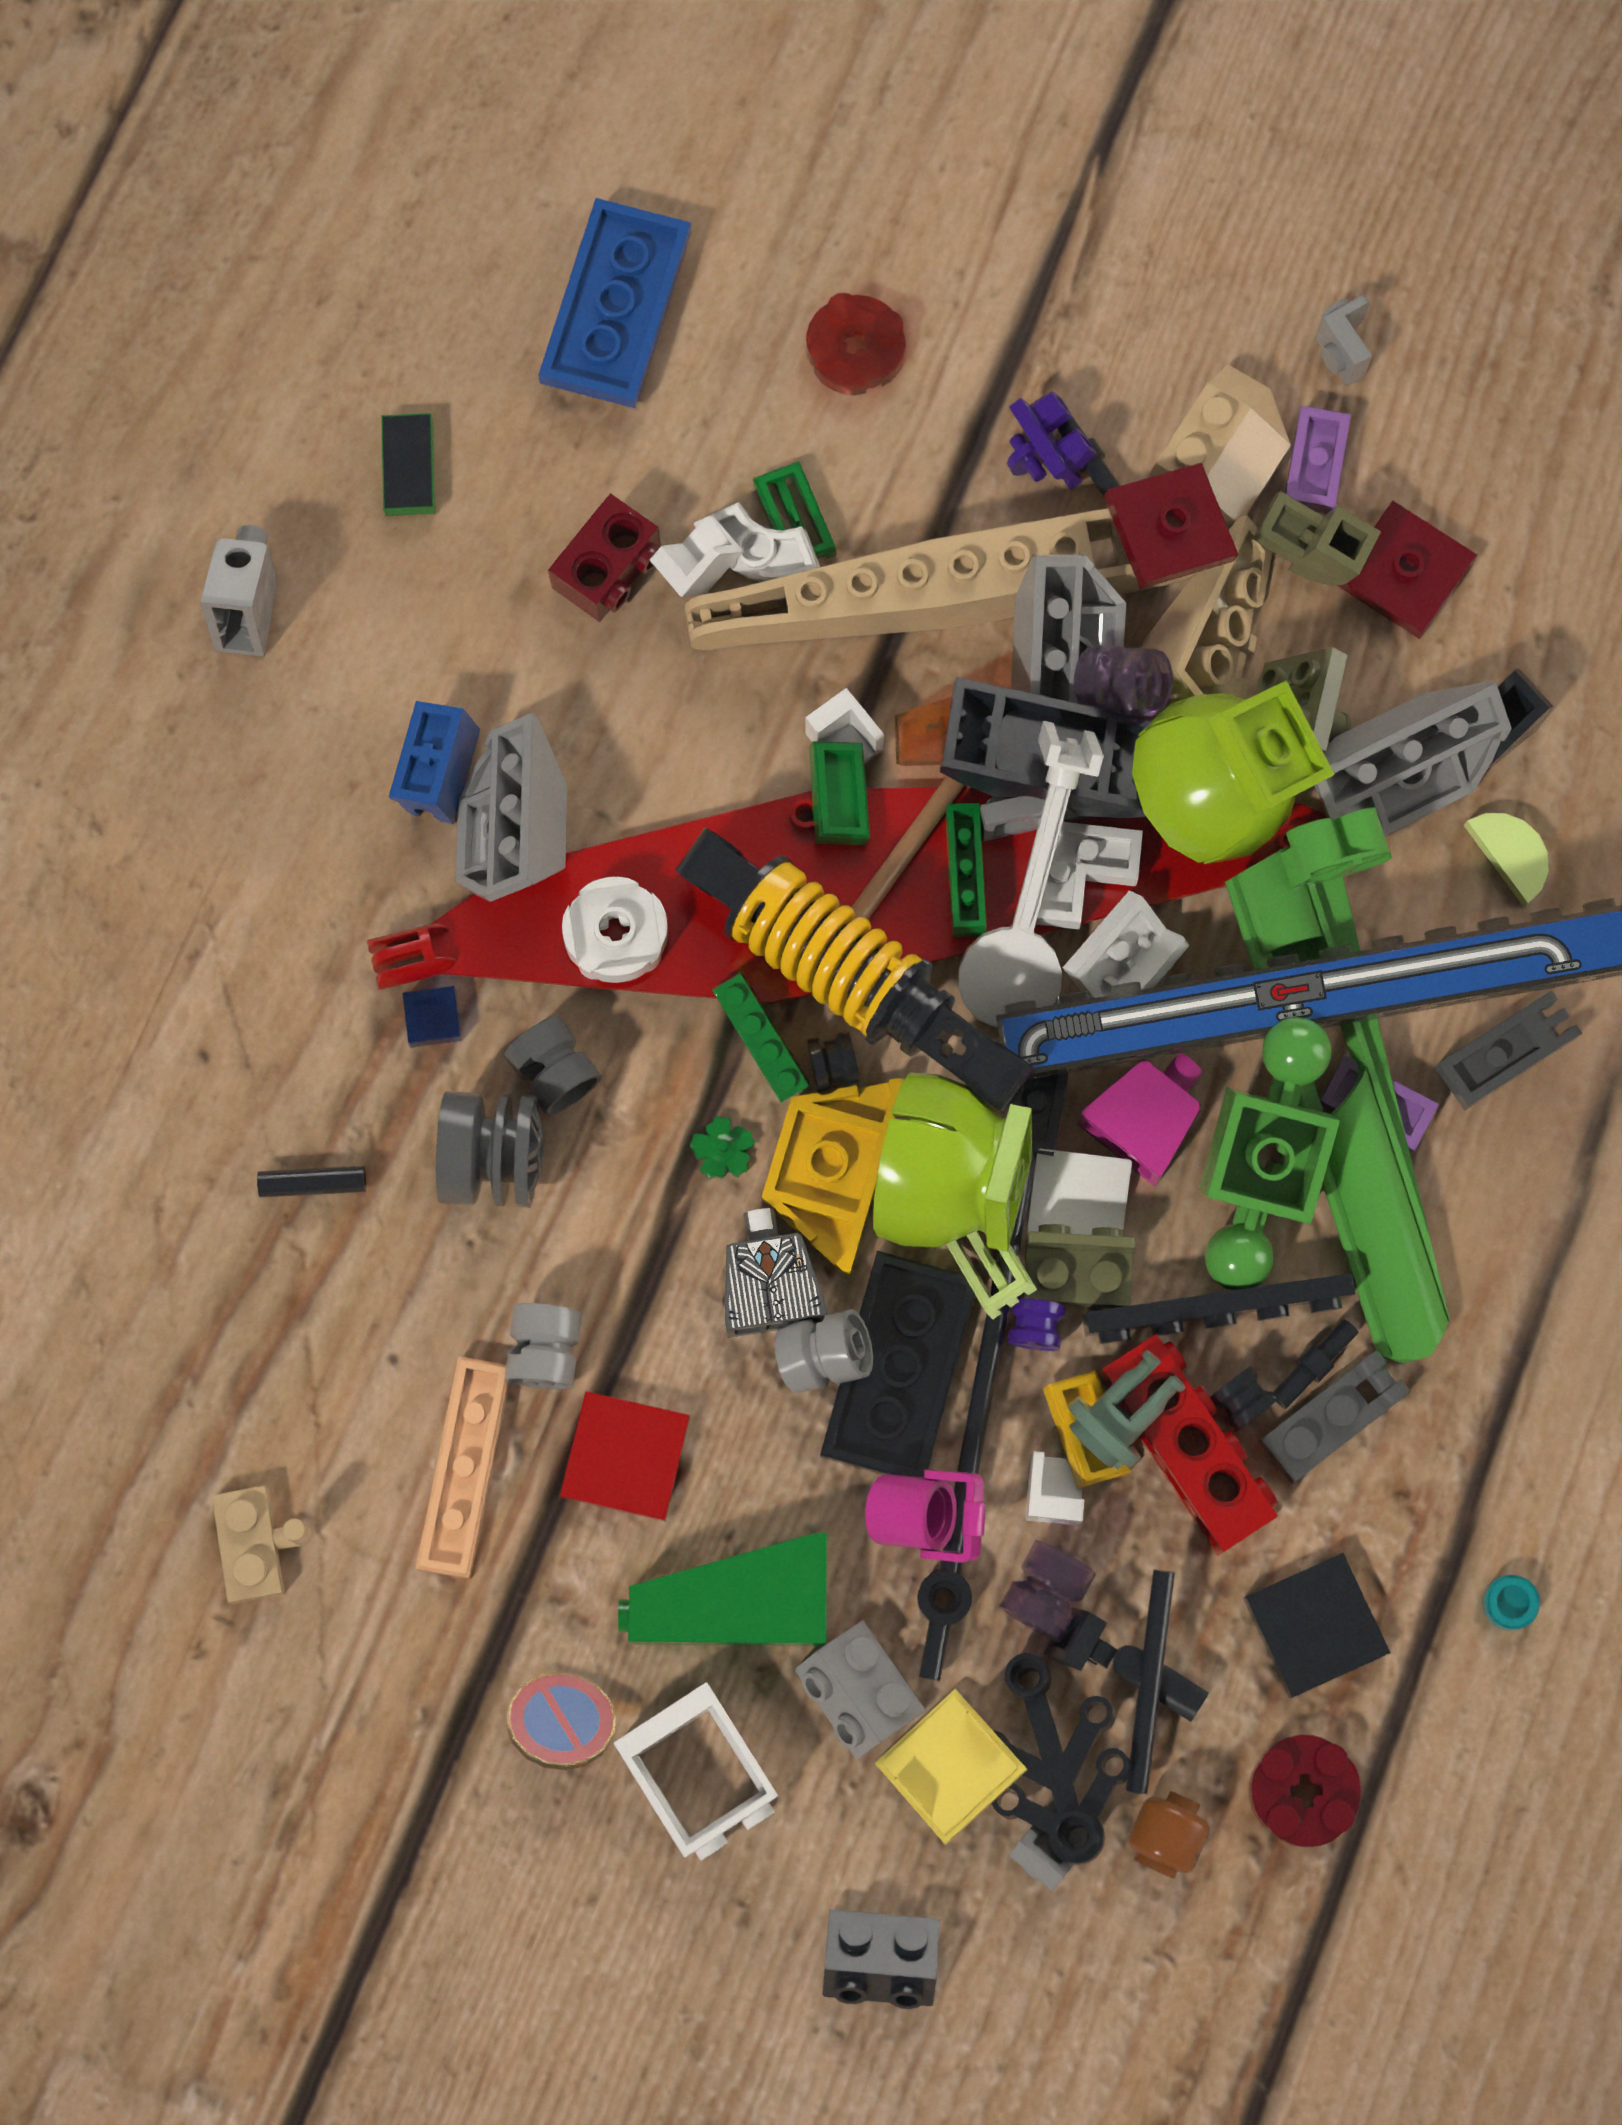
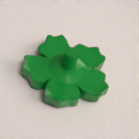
[690,1116,755,1179]

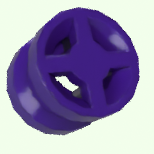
[1007,1298,1066,1351]

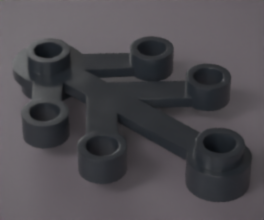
[992,1653,1132,1865]

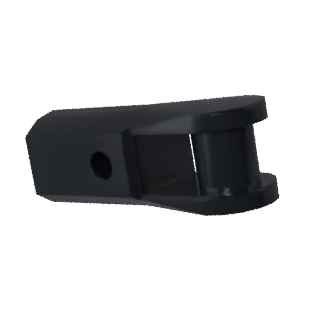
[1113,1645,1209,1722]

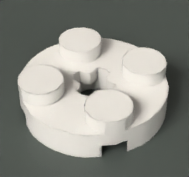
[562,877,668,983]

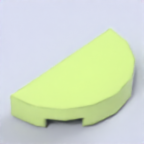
[1464,813,1549,908]

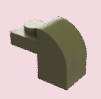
[1252,491,1381,585]

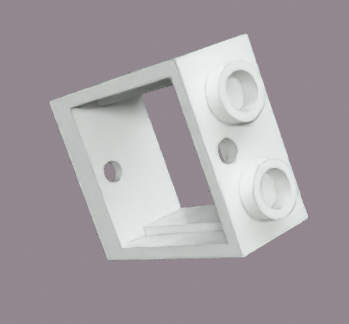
[614,1682,779,1861]

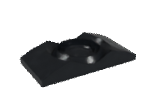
[940,677,1152,818]

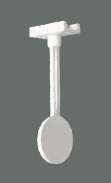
[958,721,1104,1028]

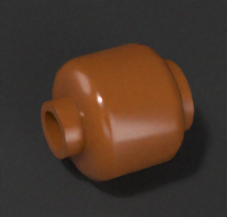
[1128,1791,1210,1879]

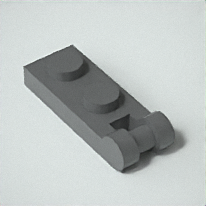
[1258,1350,1411,1484]

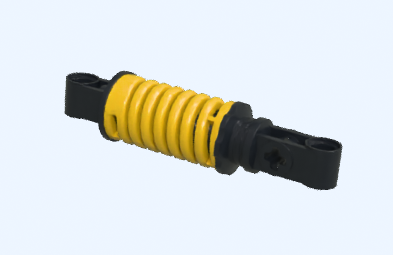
[675,827,1035,1113]

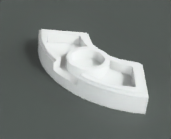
[693,502,820,582]

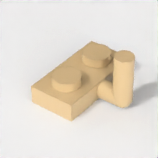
[212,1485,312,1604]

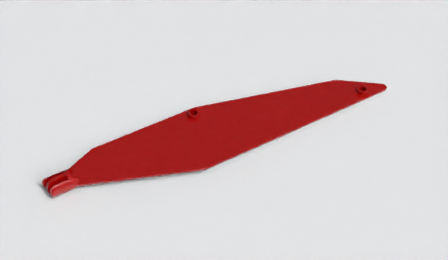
[367,786,1328,1004]

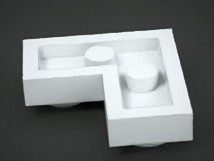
[1036,819,1143,929]

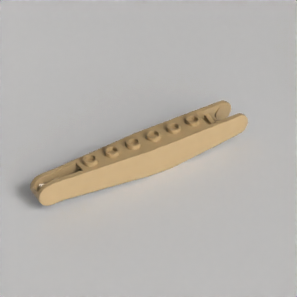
[684,508,1196,650]

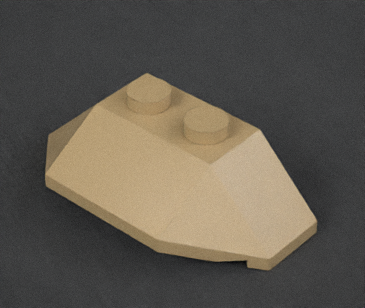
[1148,364,1291,529]

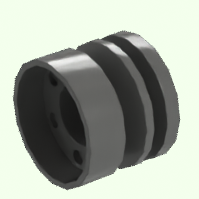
[436,1091,544,1208]

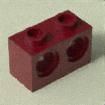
[548,493,661,622]

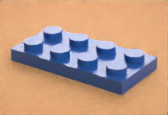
[538,198,691,409]

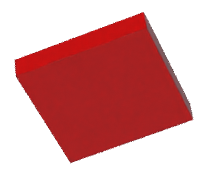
[560,1391,690,1522]

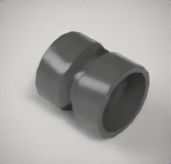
[504,1016,602,1116]

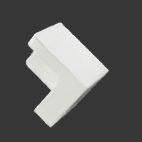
[650,516,743,597]
[805,688,884,765]
[1025,1451,1085,1526]

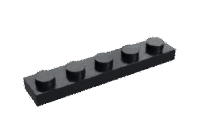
[1082,1273,1355,1344]

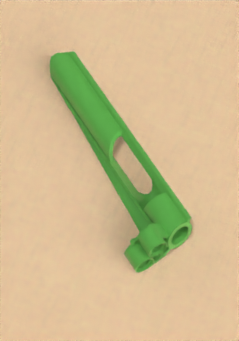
[1225,807,1450,1365]

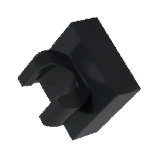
[1044,1606,1117,1671]

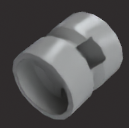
[504,1303,582,1390]
[774,1309,873,1393]

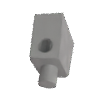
[200,525,276,657]

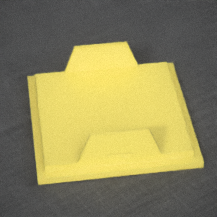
[875,1689,1028,1845]

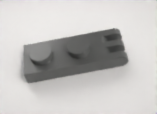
[1435,991,1583,1111]

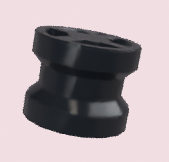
[807,1030,859,1091]
[1210,1366,1278,1433]

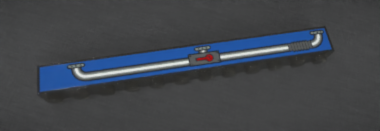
[996,898,1622,1080]

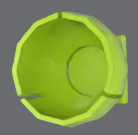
[1132,680,1335,864]
[873,1072,1032,1252]

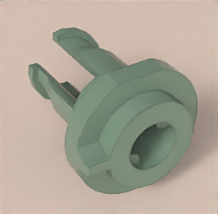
[1068,1350,1186,1469]

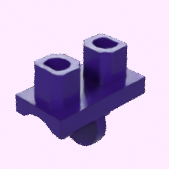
[1007,391,1097,490]

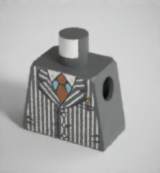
[725,1208,827,1338]

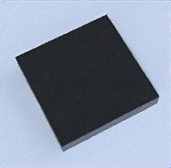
[1243,1553,1391,1698]

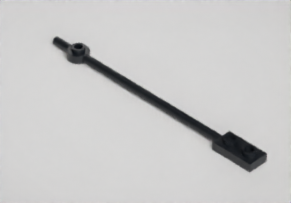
[917,1068,1070,1682]

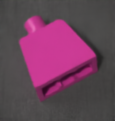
[1077,1053,1203,1187]

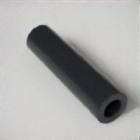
[257,1166,367,1197]

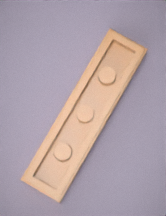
[416,1356,509,1579]

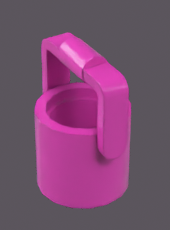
[865,1469,986,1562]

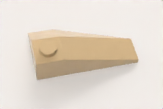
[1127,515,1273,713]

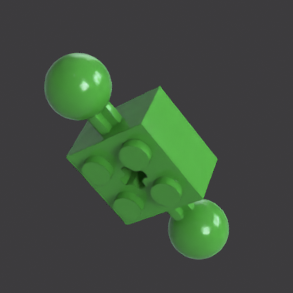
[1199,1017,1340,1291]

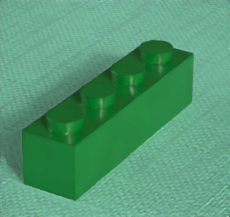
[945,803,986,938]
[712,971,810,1103]

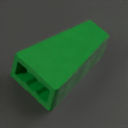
[618,1533,827,1647]

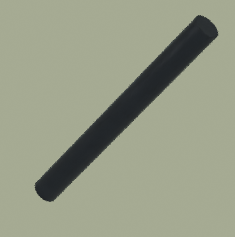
[1126,1569,1175,1794]

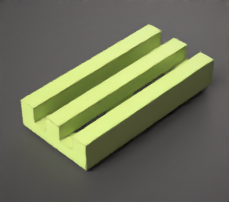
[946,1231,1037,1319]

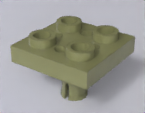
[1257,647,1352,752]

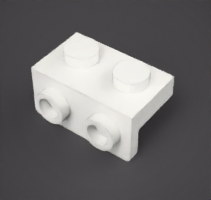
[1063,891,1189,1004]

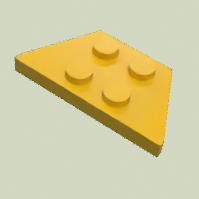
[762,1078,904,1276]

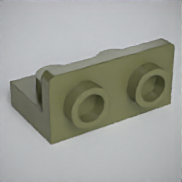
[1023,1224,1136,1308]

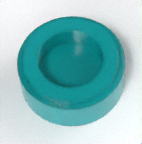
[1482,1575,1540,1631]

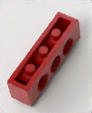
[1098,1334,1278,1556]

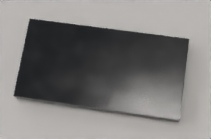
[820,1251,975,1478]

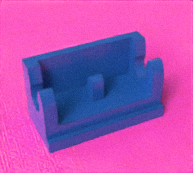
[389,701,481,824]

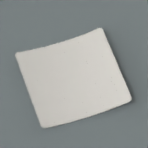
[1026,1149,1132,1239]

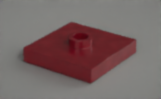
[1104,462,1239,589]
[1336,500,1477,639]

